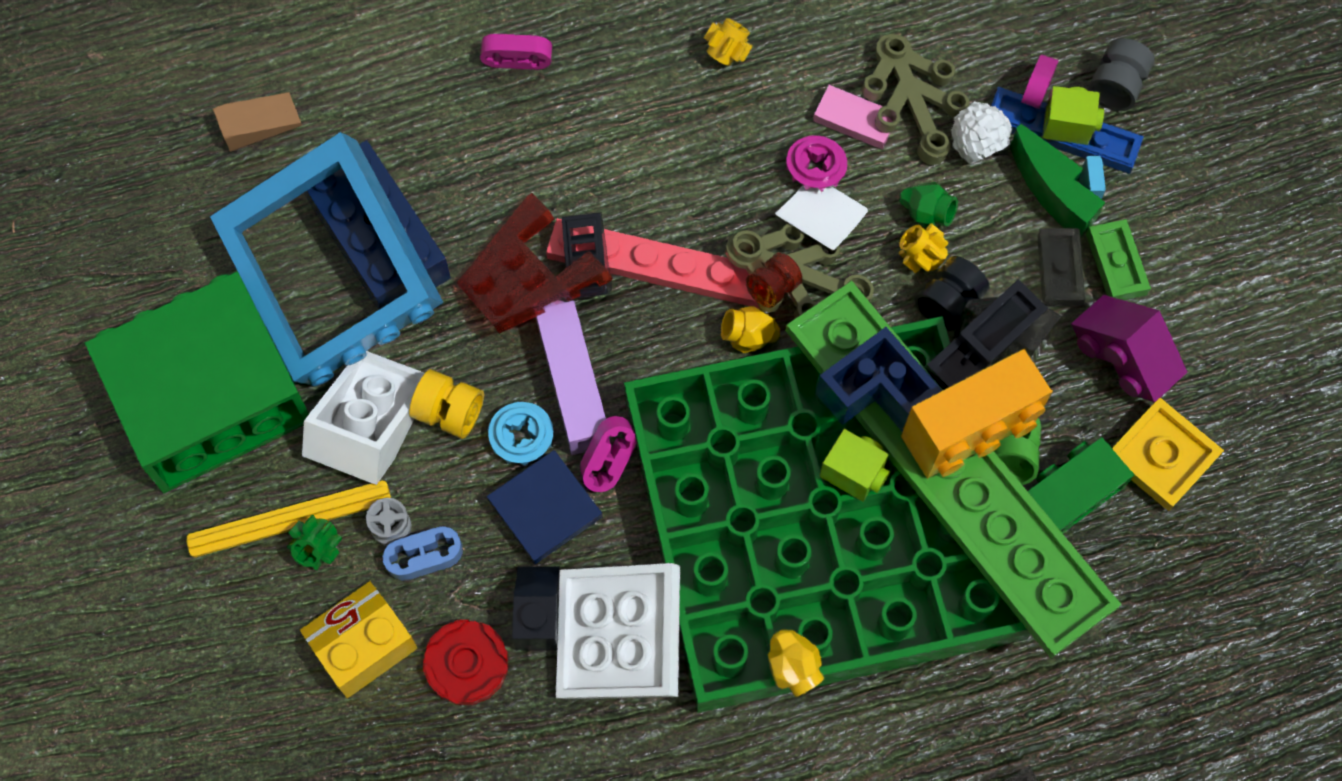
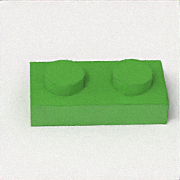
[1086,219,1151,300]

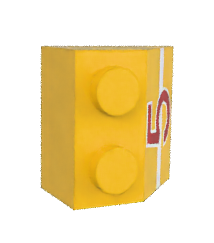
[300,581,418,699]

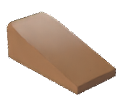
[213,92,302,151]

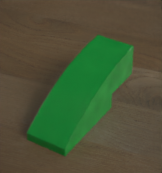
[1010,124,1105,241]

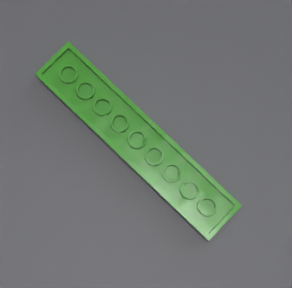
[786,281,1122,659]

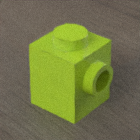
[1042,86,1104,145]
[819,429,890,502]

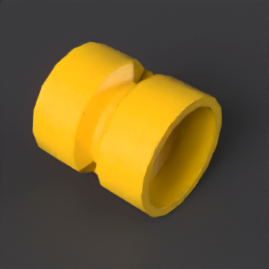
[409,369,484,439]

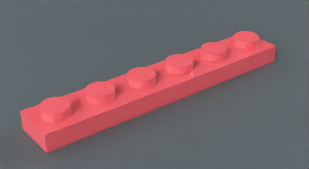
[546,218,782,312]

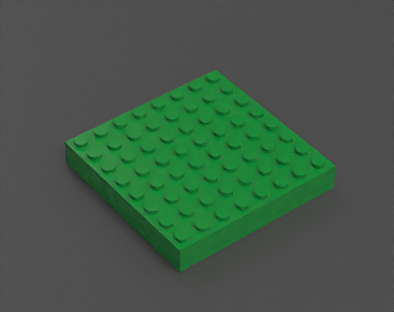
[624,316,1031,713]

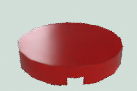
[423,620,508,705]

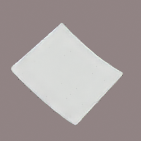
[775,185,868,250]

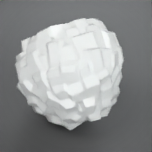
[951,102,1012,164]

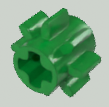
[286,515,342,570]

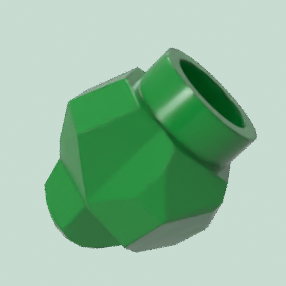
[899,182,958,227]

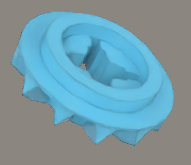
[488,402,554,466]

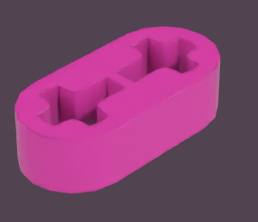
[480,34,553,70]
[1021,54,1059,109]
[580,416,637,492]

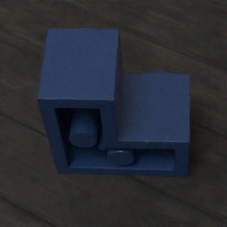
[816,327,942,432]

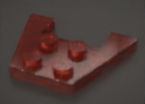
[457,193,613,334]

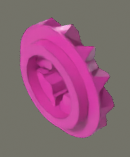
[786,135,848,193]

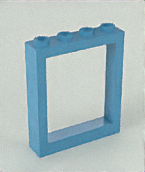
[210,132,444,386]

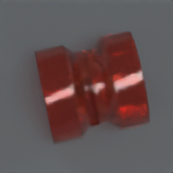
[746,253,803,308]

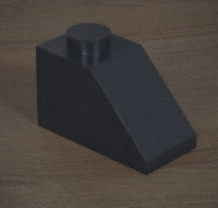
[512,566,560,651]

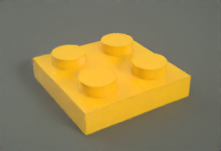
[1112,398,1224,512]

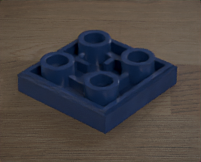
[487,450,603,564]

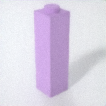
[535,300,610,455]

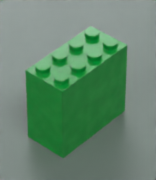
[85,271,309,494]

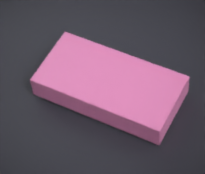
[813,85,893,150]

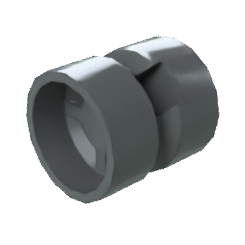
[1088,38,1155,111]

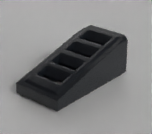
[562,212,612,298]

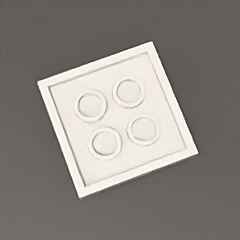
[556,563,680,699]

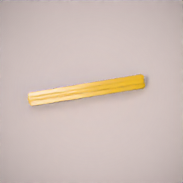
[186,480,391,557]

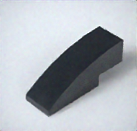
[925,279,1048,390]

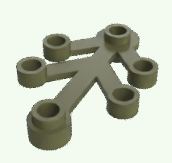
[861,34,969,165]
[725,223,874,319]

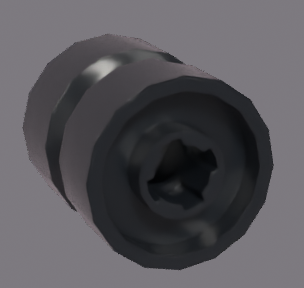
[914,256,990,331]

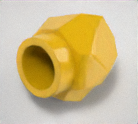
[721,306,780,353]
[768,630,824,697]

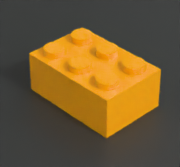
[901,349,1052,479]

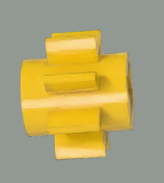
[704,18,753,66]
[899,223,949,273]

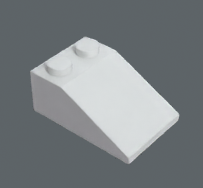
[302,351,425,485]

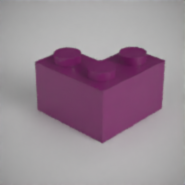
[1071,295,1187,403]

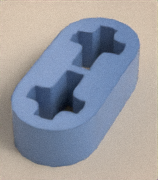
[383,527,463,581]

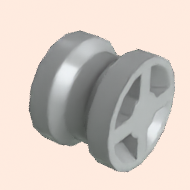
[366,498,412,546]

